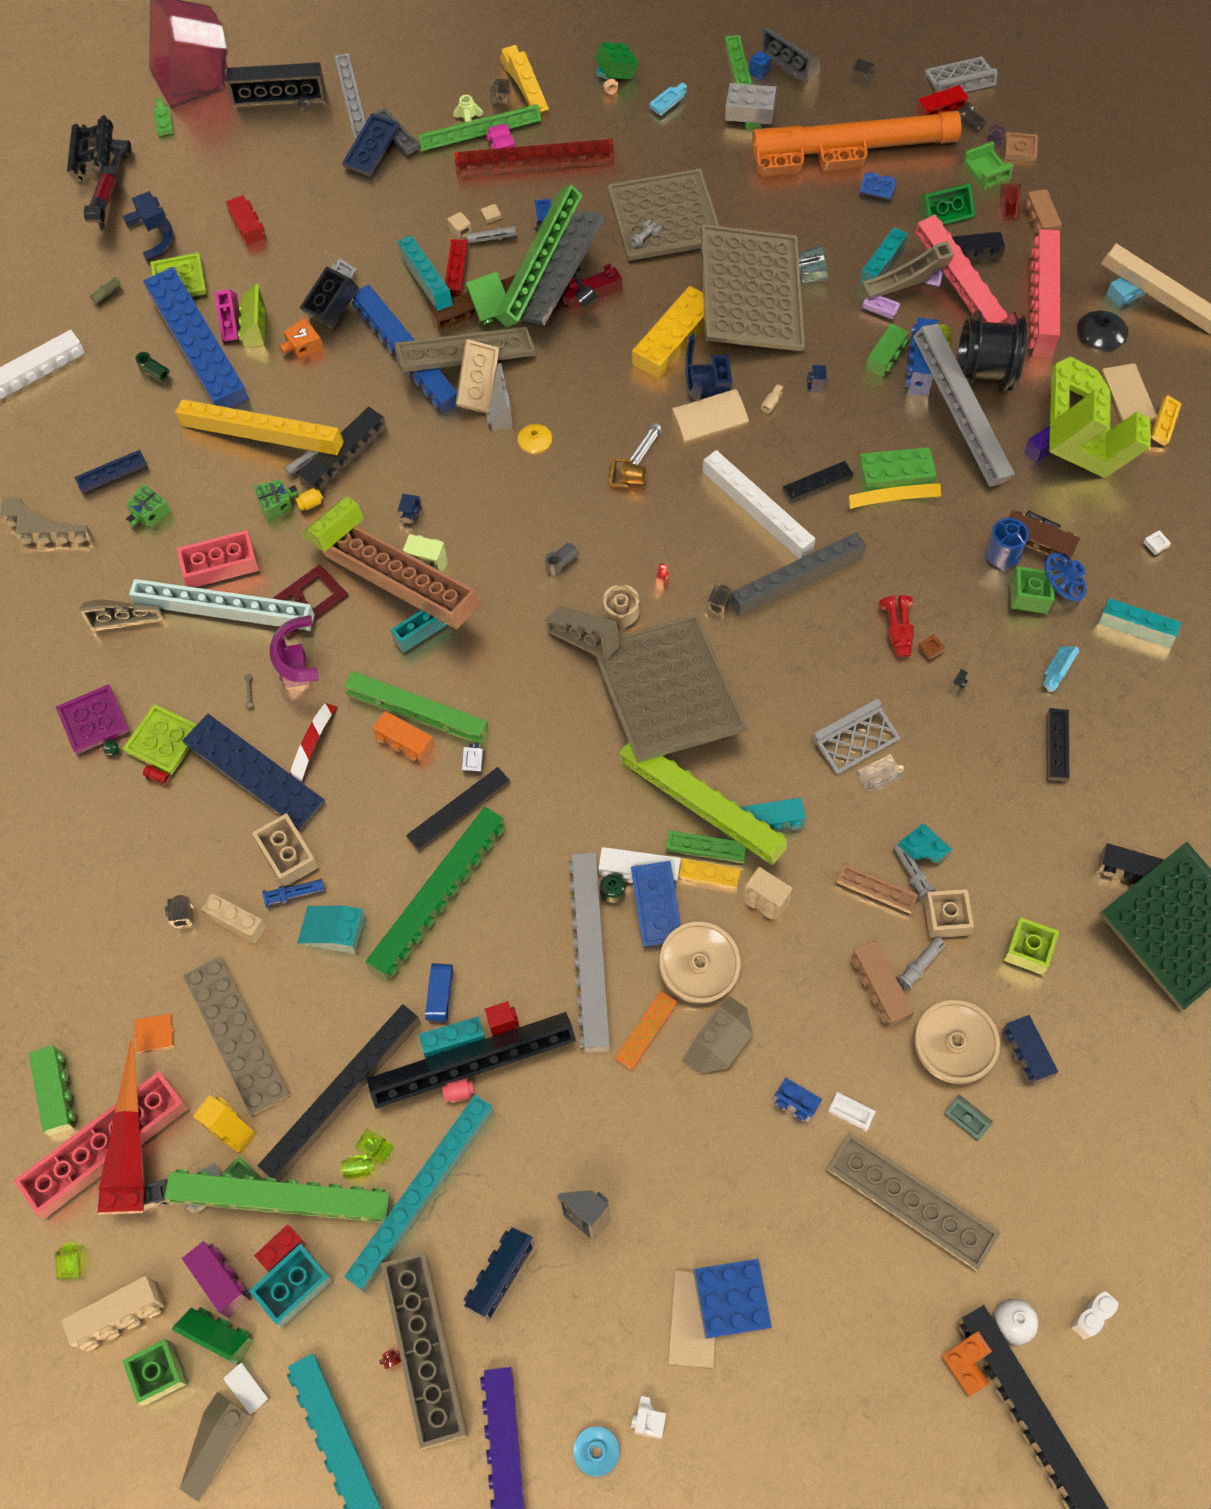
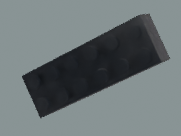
[226,62,325,106]

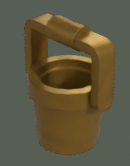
[608,458,647,488]

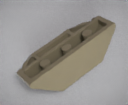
[682,997,753,1074]

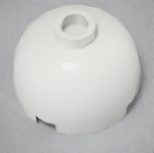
[992,1298,1039,1346]

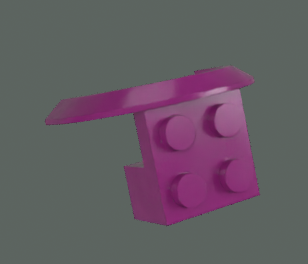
[270,615,319,688]

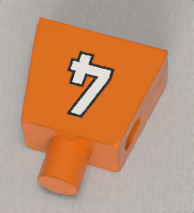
[279,317,323,358]

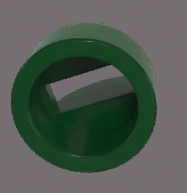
[104,740,119,755]

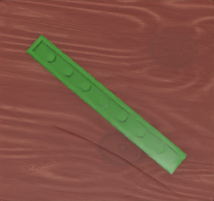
[725,35,761,129]
[417,104,542,151]

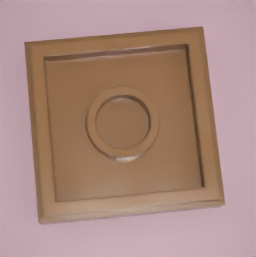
[1004,132,1038,162]

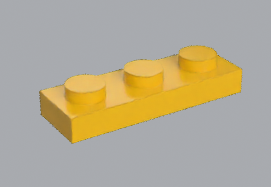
[1151,395,1182,446]
[678,858,740,890]

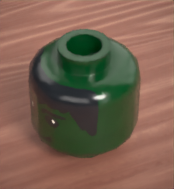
[600,874,626,903]

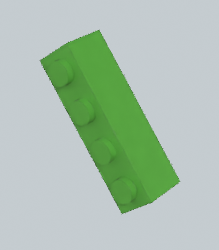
[29,1045,76,1137]

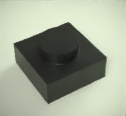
[950,669,968,695]

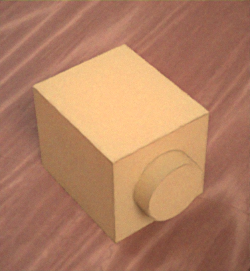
[447,212,472,240]

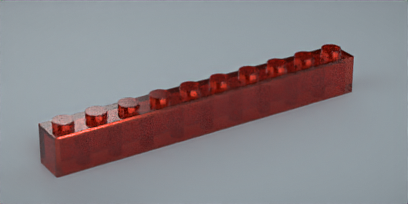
[454,139,614,178]

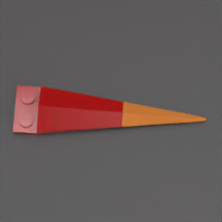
[97,1039,145,1215]

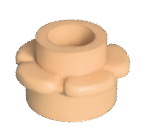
[603,79,618,95]

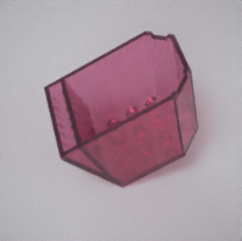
[149,0,228,108]

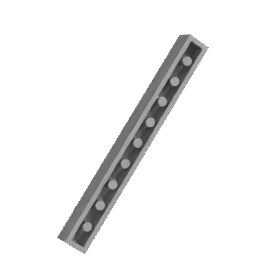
[913,324,1015,487]
[568,853,610,1053]

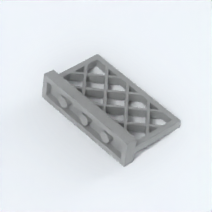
[924,57,998,92]
[811,698,901,775]

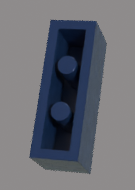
[1003,1015,1059,1086]

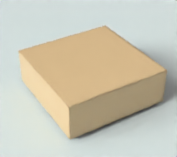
[481,204,502,224]

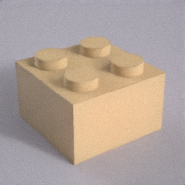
[743,867,793,921]
[924,889,974,938]

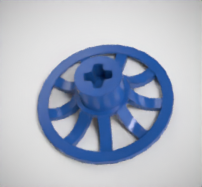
[1045,553,1086,602]

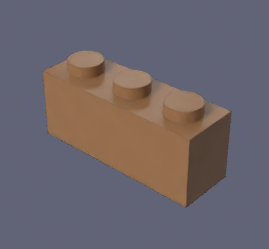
[1024,189,1062,235]

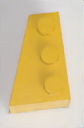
[193,1095,257,1155]

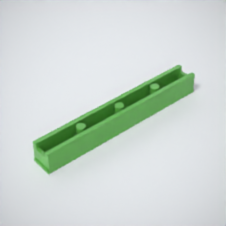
[344,670,489,745]

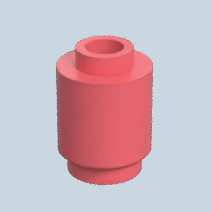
[442,1078,474,1103]

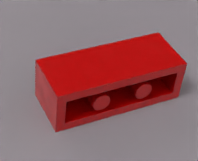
[916,85,969,116]
[226,195,265,246]

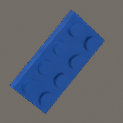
[631,861,681,947]

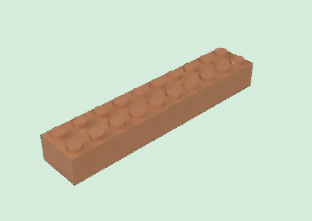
[322,526,480,630]

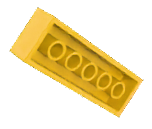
[632,286,705,379]

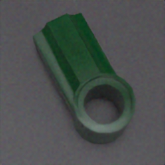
[135,352,170,382]

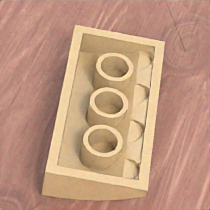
[672,389,749,443]

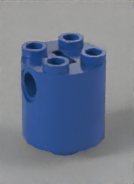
[984,518,1029,570]

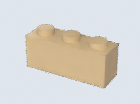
[201,893,267,944]

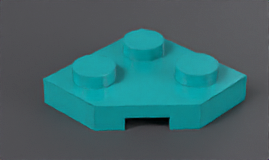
[898,823,953,863]

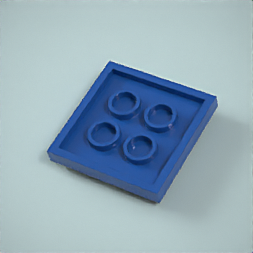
[693,1259,772,1339]

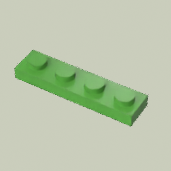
[666,830,746,864]

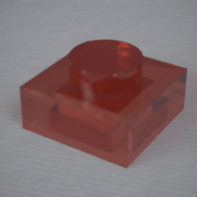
[656,563,670,589]

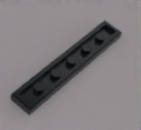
[406,767,510,852]

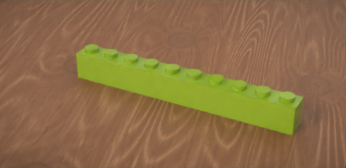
[619,742,787,866]

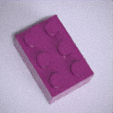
[181,1241,250,1318]

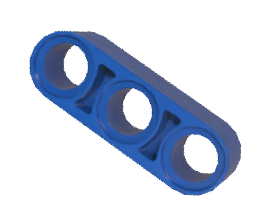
[425,963,453,1022]

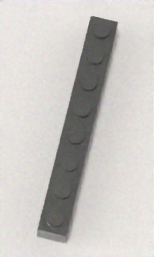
[730,532,866,617]

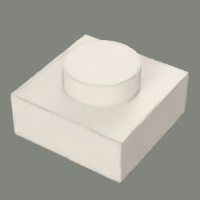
[1143,531,1171,555]

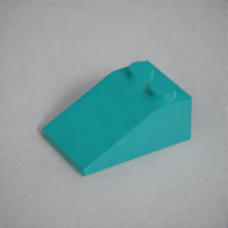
[297,905,366,954]

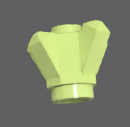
[453,95,483,122]

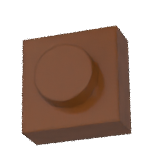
[918,634,945,660]

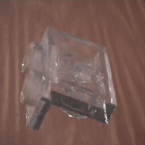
[857,754,904,792]

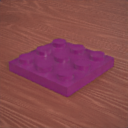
[56,684,130,755]

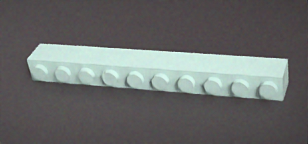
[129,579,315,631]

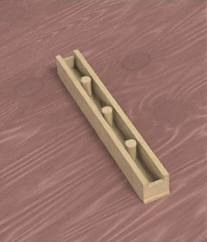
[1101,243,1211,334]

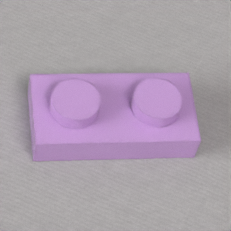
[862,296,900,320]

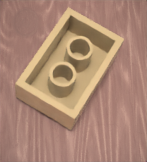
[252,813,319,887]

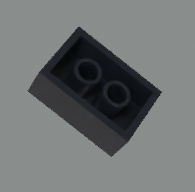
[299,266,359,329]

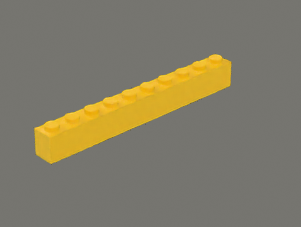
[175,399,344,455]

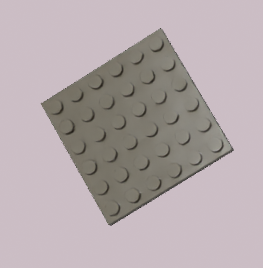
[608,168,719,261]

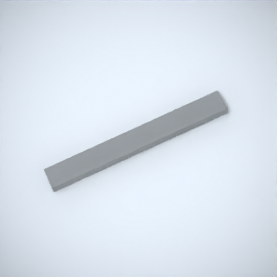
[334,53,366,140]

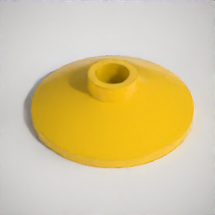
[517,424,552,453]

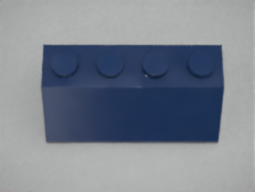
[463,1227,535,1323]

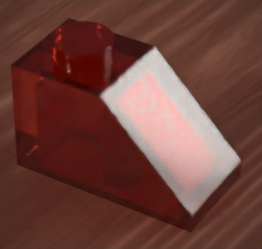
[999,184,1021,218]

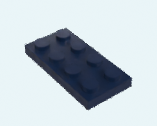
[342,113,400,177]

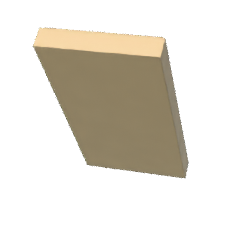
[455,339,499,414]
[1101,363,1157,422]
[668,1271,715,1369]

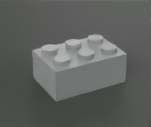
[725,83,777,124]

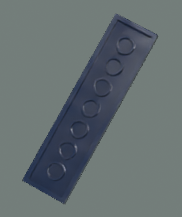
[182,713,325,830]

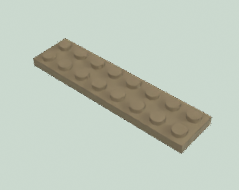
[395,327,535,372]
[183,956,290,1117]
[826,1133,1000,1271]

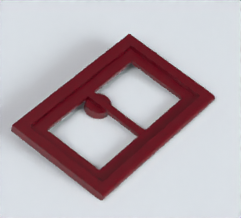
[272,564,349,639]

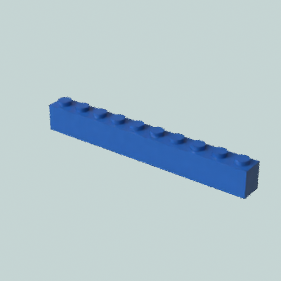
[352,285,457,413]

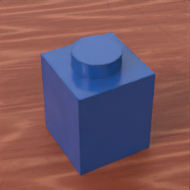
[749,51,771,80]

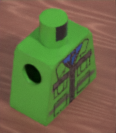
[253,480,299,521]
[125,484,171,527]

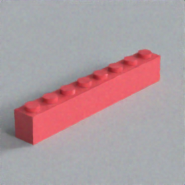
[915,215,1008,323]

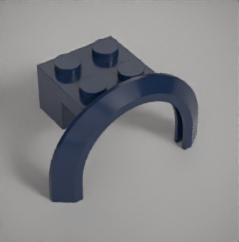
[122,191,173,260]
[685,333,733,401]

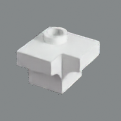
[631,1396,666,1439]

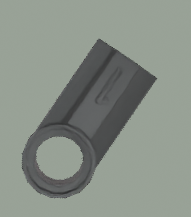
[545,543,579,576]

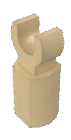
[761,384,783,414]

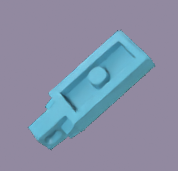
[649,82,687,116]
[1043,646,1079,692]

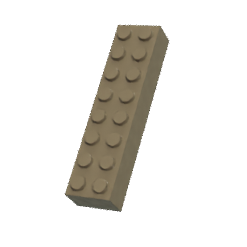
[381,1251,468,1450]

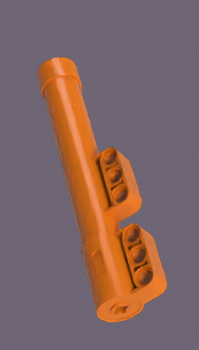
[752,111,961,177]

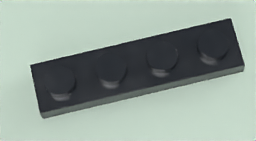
[782,461,853,503]
[1048,708,1070,782]

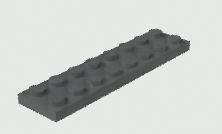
[520,210,606,325]

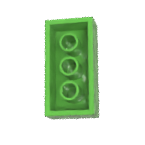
[858,447,937,492]

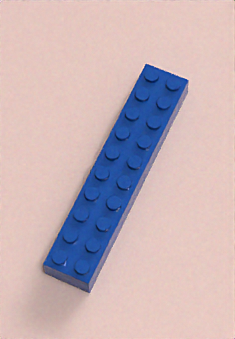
[143,267,249,408]

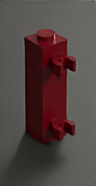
[560,263,622,311]

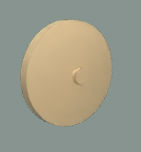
[658,921,741,1004]
[914,1000,1000,1084]

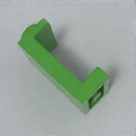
[963,141,1014,189]
[464,272,506,325]

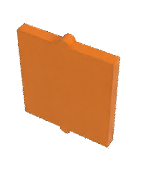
[133,1013,174,1053]

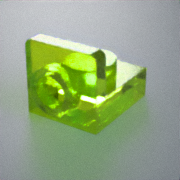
[355,1129,393,1164]
[55,1243,83,1280]

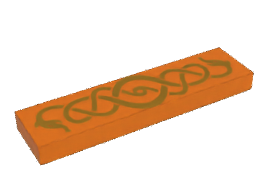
[615,991,677,1071]

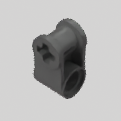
[144,1179,172,1210]

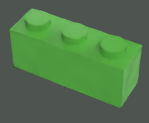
[865,324,909,377]

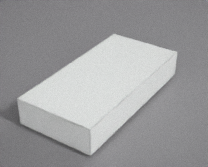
[828,1092,876,1131]
[223,1363,269,1415]

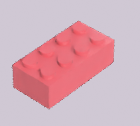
[177,530,259,588]

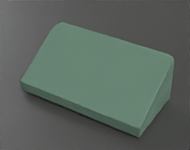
[944,1095,993,1141]

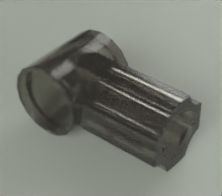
[955,102,987,132]

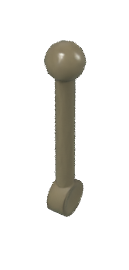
[244,674,253,709]

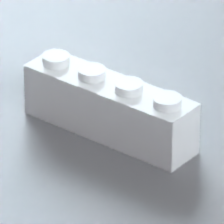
[598,847,681,887]

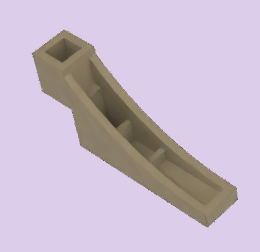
[861,241,954,300]
[0,498,92,544]

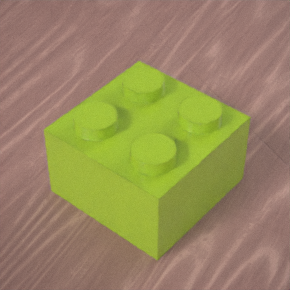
[1004,917,1060,975]

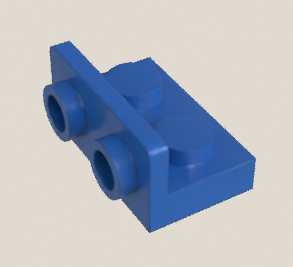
[860,172,896,201]
[772,1077,822,1122]

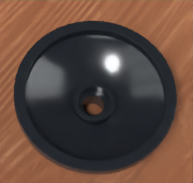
[1077,310,1128,352]

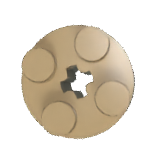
[603,585,640,629]

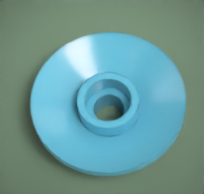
[573,1427,619,1477]

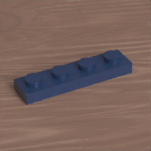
[74,450,148,494]

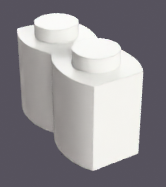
[1072,1291,1119,1339]

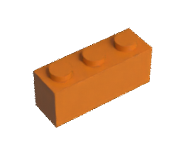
[372,711,434,763]

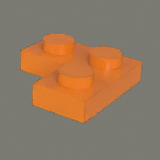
[942,1331,992,1397]

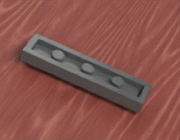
[374,108,420,156]

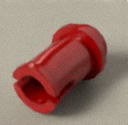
[142,765,169,785]

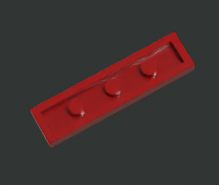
[445,239,468,295]

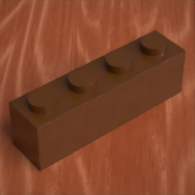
[1009,510,1080,563]

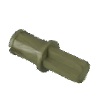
[90,277,121,305]

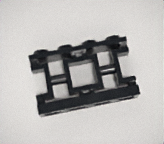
[67,115,114,183]

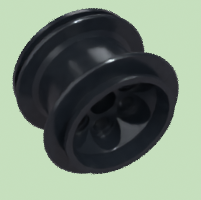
[957,309,1027,392]

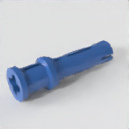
[262,878,325,908]

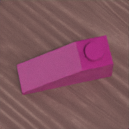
[214,289,240,343]

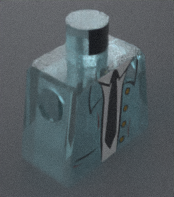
[799,245,829,283]

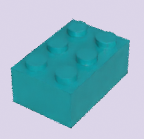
[249,1243,333,1328]

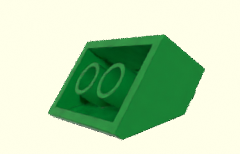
[918,183,975,225]
[172,1307,253,1365]

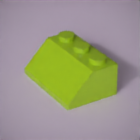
[238,284,265,347]
[301,496,364,552]

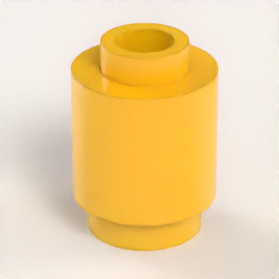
[295,488,323,511]

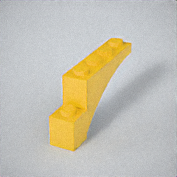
[500,45,549,114]

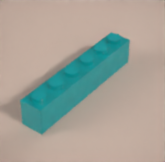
[397,235,453,311]

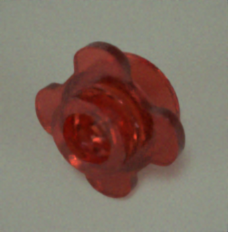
[379,1349,401,1369]

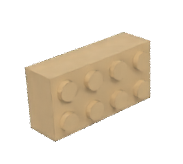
[61,1276,167,1351]

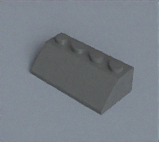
[761,27,821,83]
[557,1190,610,1242]

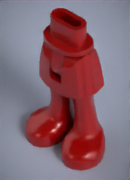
[879,595,914,658]

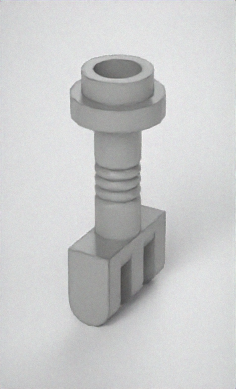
[630,219,662,247]

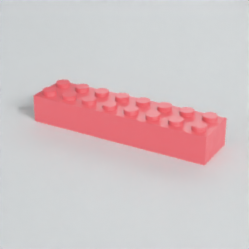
[1029,229,1060,358]
[14,1071,188,1219]

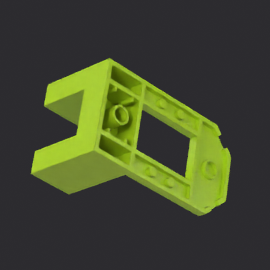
[1049,356,1151,478]

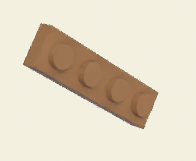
[836,863,919,914]

